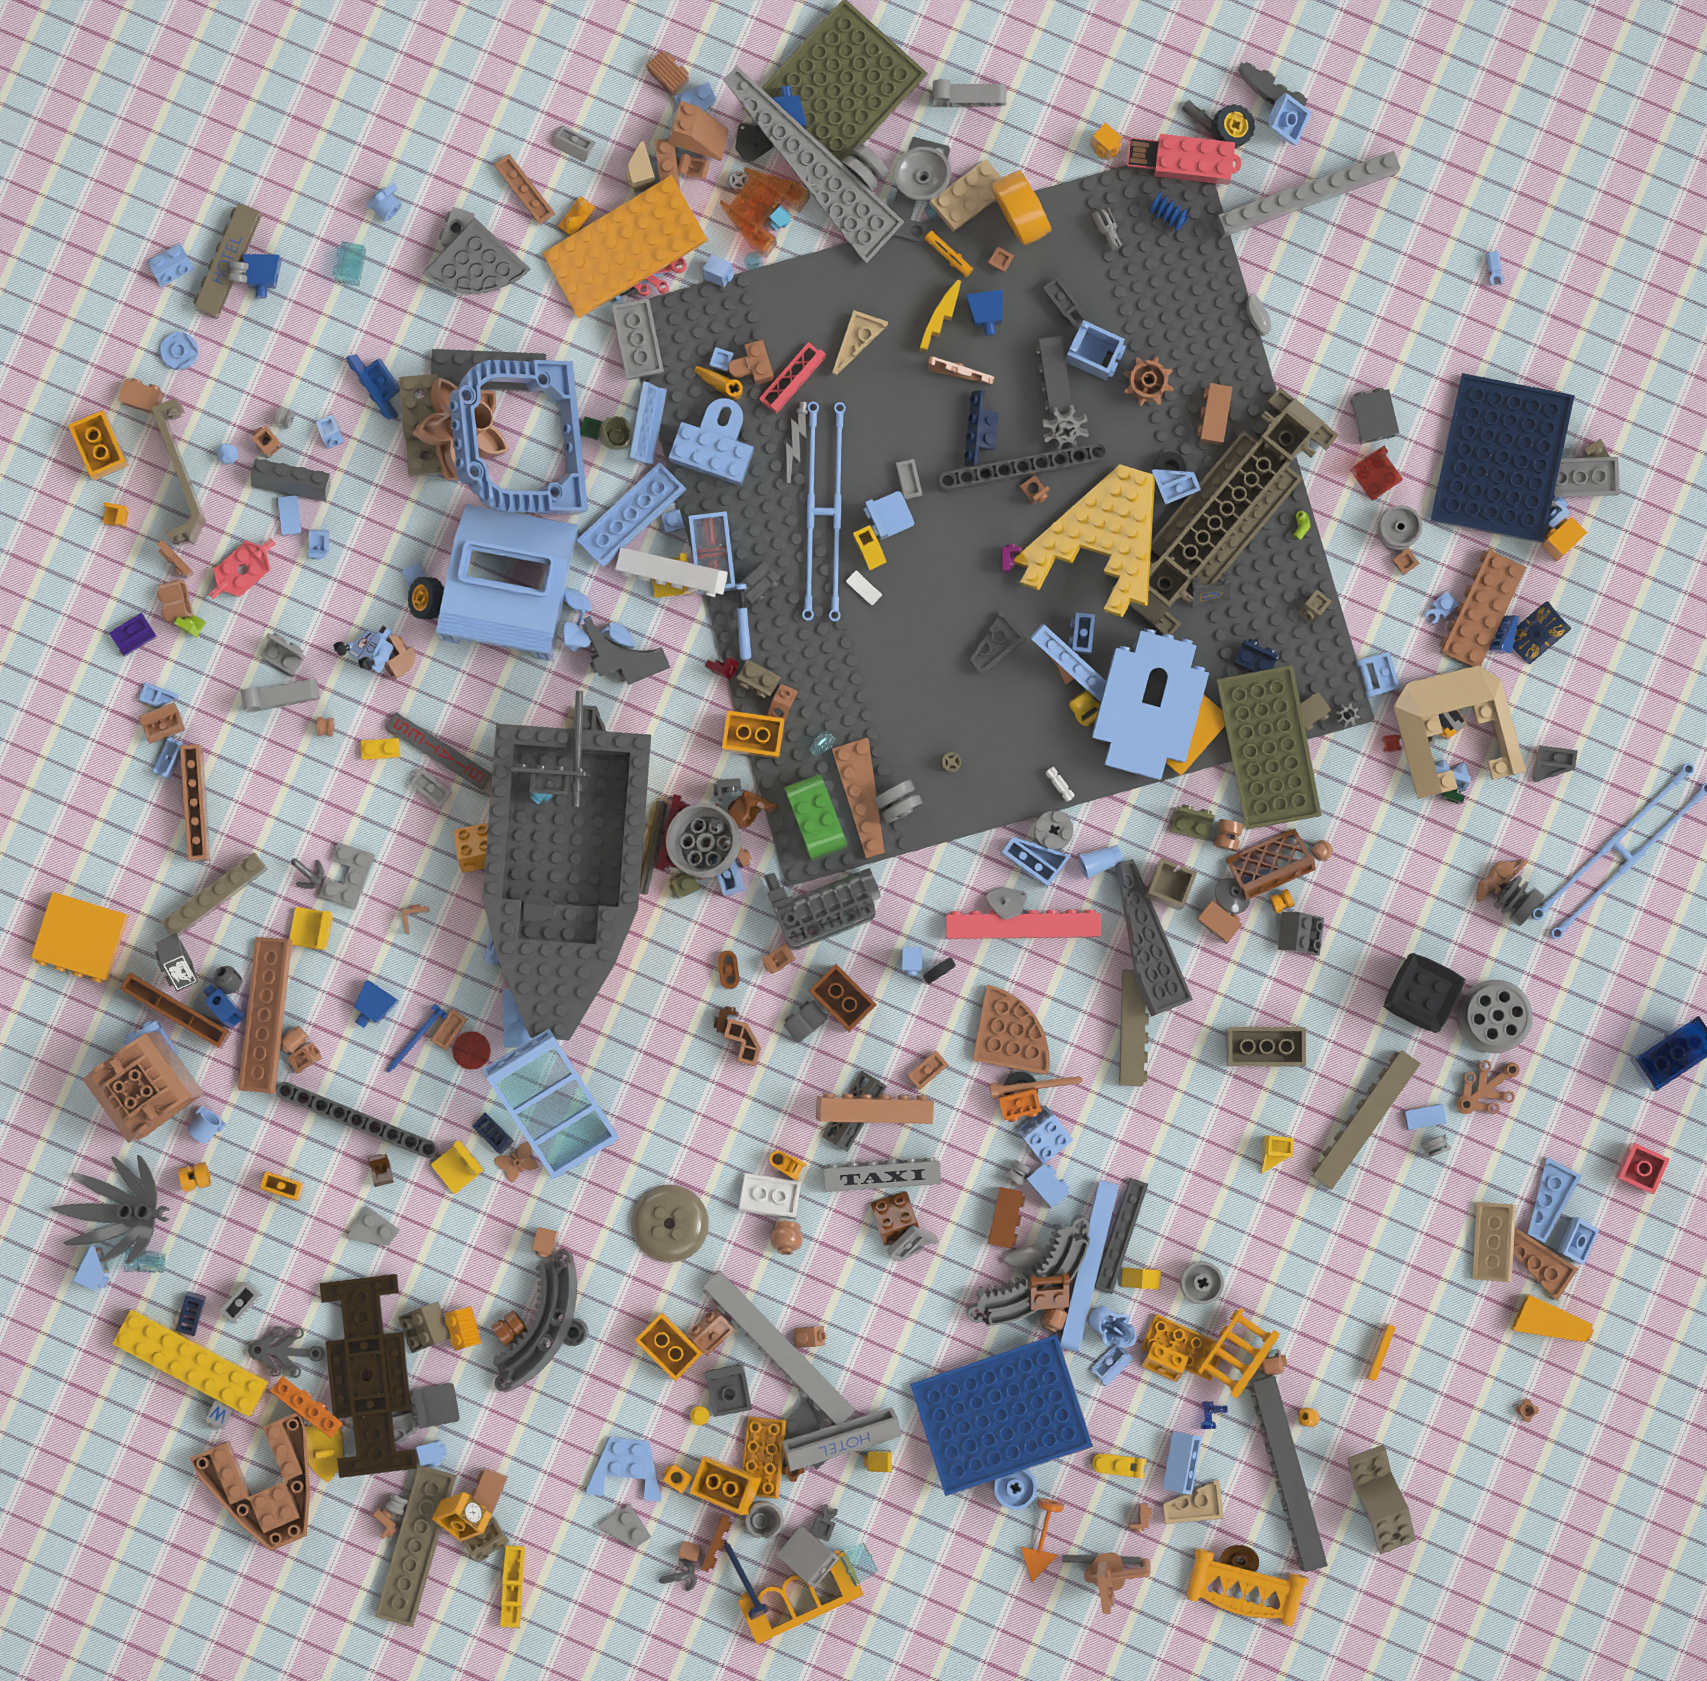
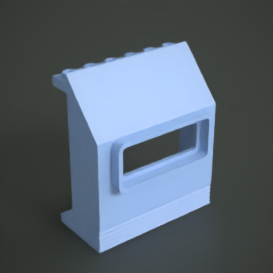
[436,504,578,661]

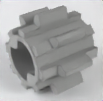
[1336,703,1360,728]

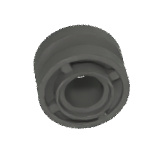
[563,1318,588,1346]

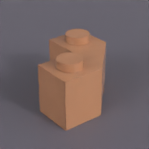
[724,1018,761,1067]

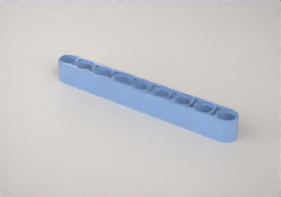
[1060,1180,1118,1352]

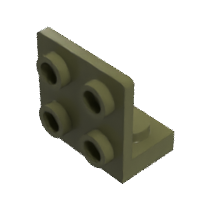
[1170,804,1216,841]

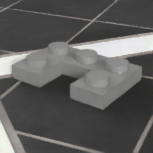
[319,842,375,909]

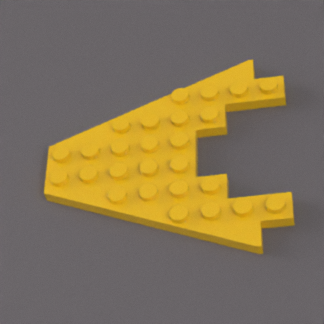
[1014,465,1155,617]

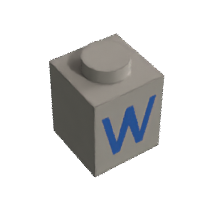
[205,1399,235,1430]

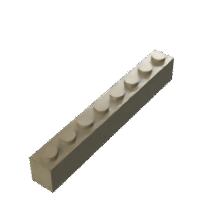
[1311,1050,1421,1190]

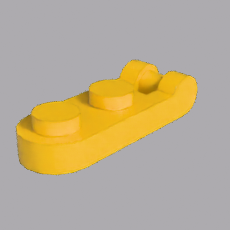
[1091,1453,1147,1479]

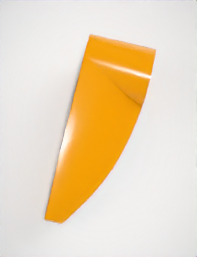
[694,366,743,400]

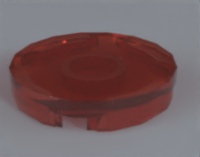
[452,1031,491,1070]

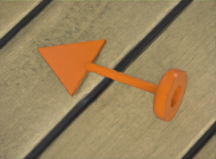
[1021,1498,1064,1582]

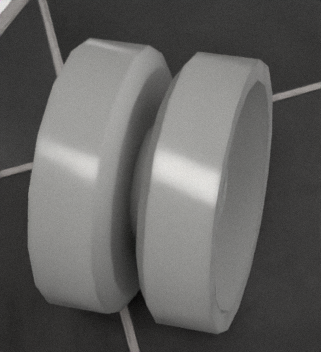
[841,143,889,191]
[1377,505,1423,551]
[874,780,923,824]
[1179,1261,1224,1304]

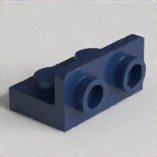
[1233,639,1279,672]

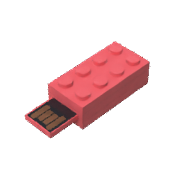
[1127,134,1242,185]

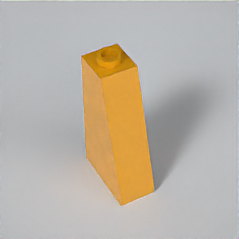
[1511,1294,1594,1342]

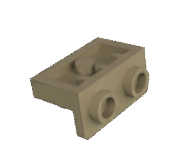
[736,660,781,699]
[463,1517,509,1562]

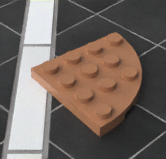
[972,985,1050,1075]

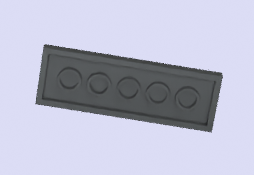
[431,349,546,392]

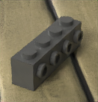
[1035,336,1072,417]
[250,459,330,502]

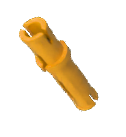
[924,231,974,277]

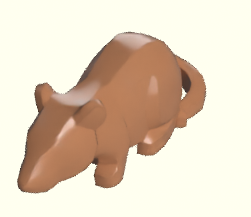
[1476,859,1528,902]

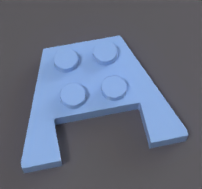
[586,1437,662,1502]

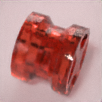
[1382,735,1403,753]

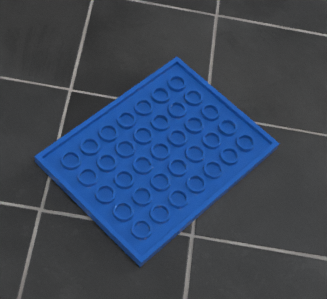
[910,1335,1094,1496]

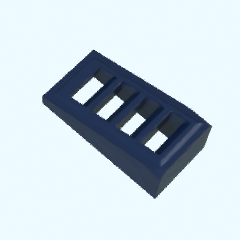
[472,1112,514,1154]
[176,1291,206,1336]

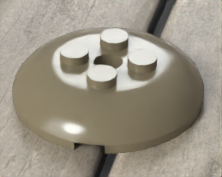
[631,1185,709,1262]

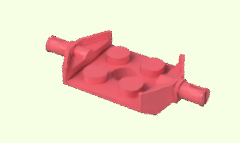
[208,538,276,600]

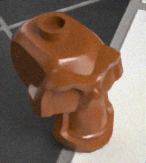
[728,790,779,829]

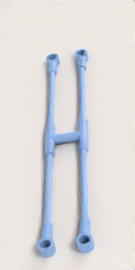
[802,402,846,622]
[1532,763,1707,939]

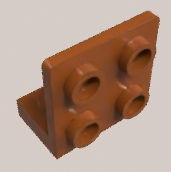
[871,1191,919,1246]

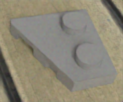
[346,1207,400,1246]
[887,1225,939,1261]
[599,1505,651,1548]

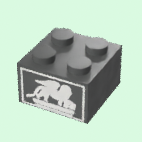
[155,933,198,992]

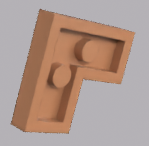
[157,540,194,578]

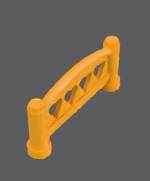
[1186,1548,1309,1627]

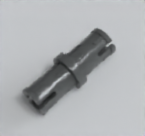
[1181,100,1213,133]

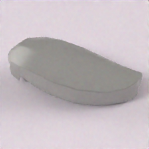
[1246,293,1271,336]
[1005,1245,1049,1268]

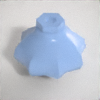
[216,443,239,465]

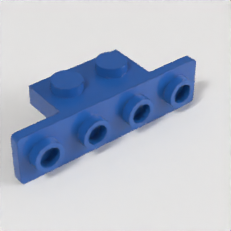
[346,354,400,420]

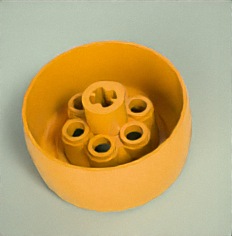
[991,170,1052,246]

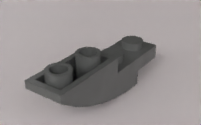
[1238,62,1307,106]

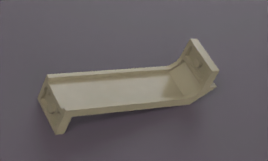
[151,398,206,546]

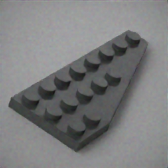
[1116,859,1193,1017]

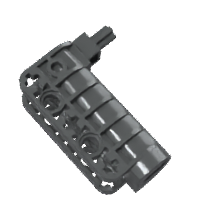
[764,868,881,950]

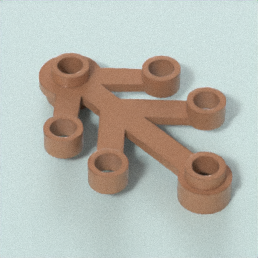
[1456,1060,1520,1114]

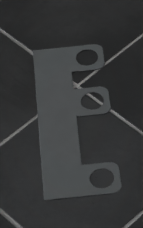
[892,137,950,242]

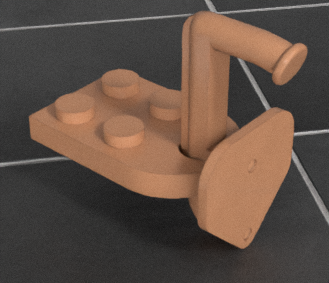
[1084,1552,1151,1614]

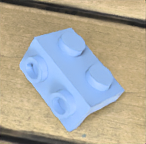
[147,243,194,287]

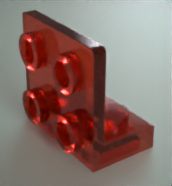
[1350,446,1403,501]

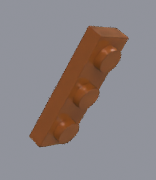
[701,1513,732,1572]

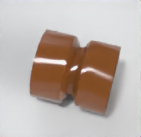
[491,1310,527,1346]

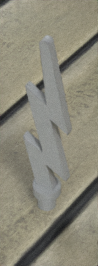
[786,401,808,484]

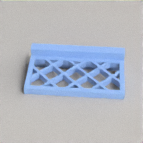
[630,382,667,464]

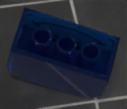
[1629,1016,1707,1092]

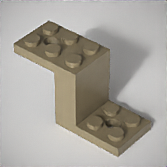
[1347,1444,1416,1554]

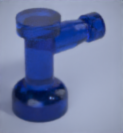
[1201,1401,1228,1429]

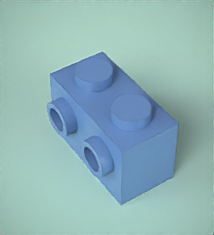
[1068,612,1095,655]

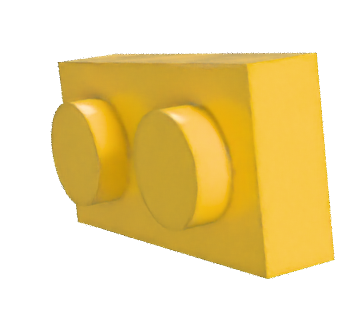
[361,738,401,760]

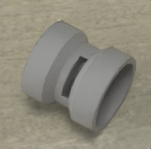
[228,261,249,283]
[1006,1159,1032,1186]

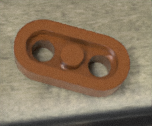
[718,951,740,989]

